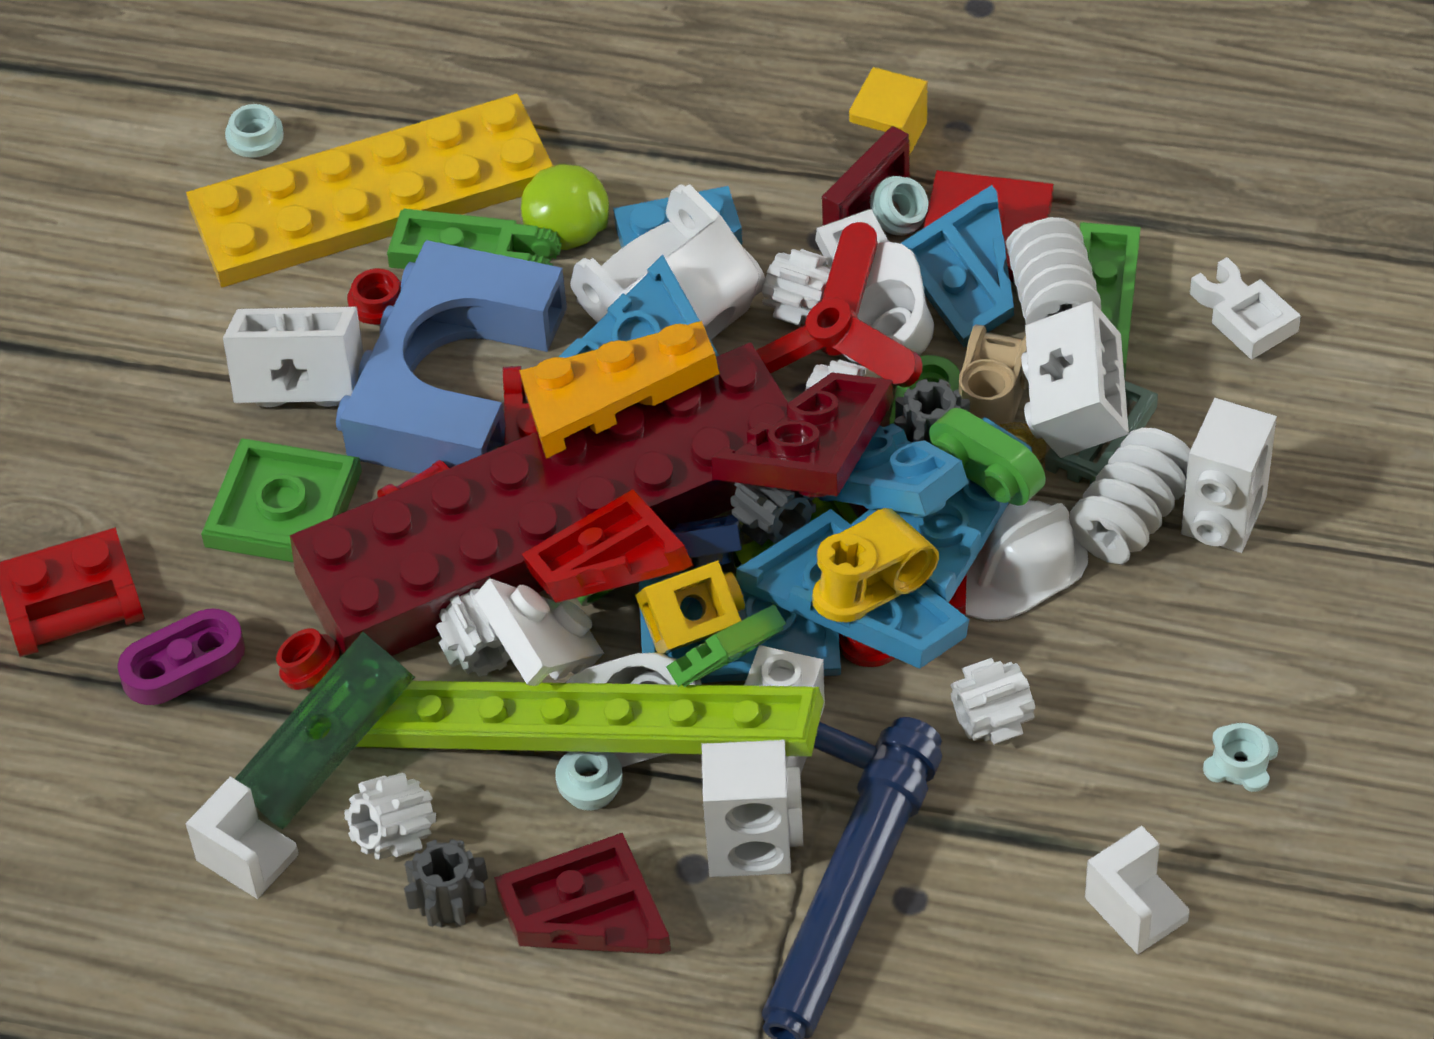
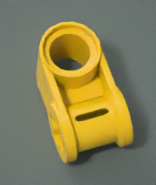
[812,508,939,622]

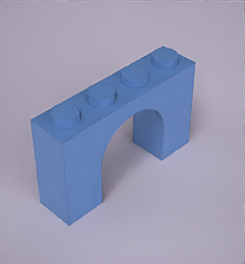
[336,240,567,474]

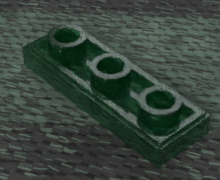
[235,632,416,830]

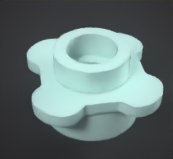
[1203,723,1278,792]

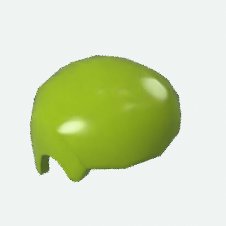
[521,163,609,251]

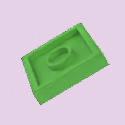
[201,438,362,562]

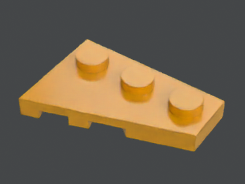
[519,321,719,459]

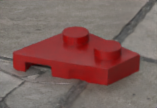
[522,489,693,603]

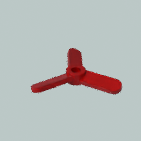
[756,222,923,388]

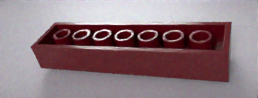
[290,342,788,675]

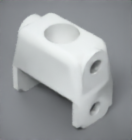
[570,184,765,340]

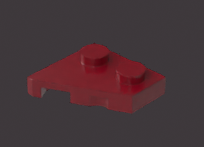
[494,832,671,954]

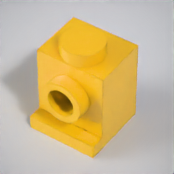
[635,561,745,655]

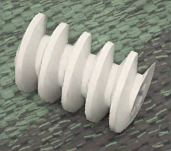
[1006,217,1101,325]
[1069,428,1191,565]

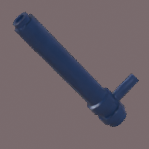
[762,717,943,1039]

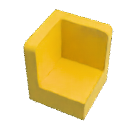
[849,67,927,154]

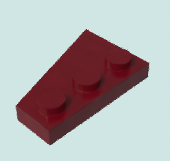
[711,372,893,497]

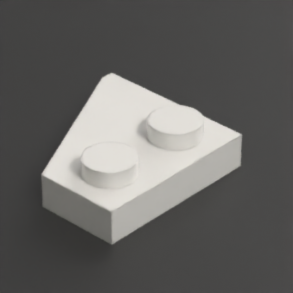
[473,578,604,686]

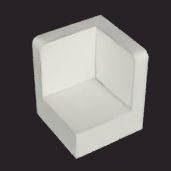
[186,777,299,899]
[1085,826,1189,955]

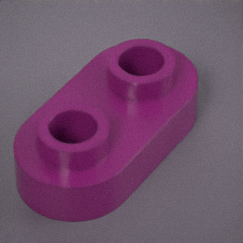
[117,609,245,705]

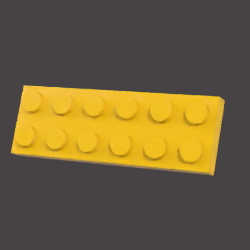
[186,93,553,288]

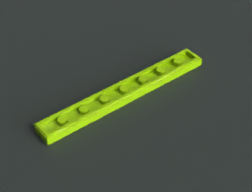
[299,679,824,757]

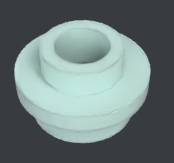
[225,104,284,158]
[870,176,928,236]
[555,751,623,810]

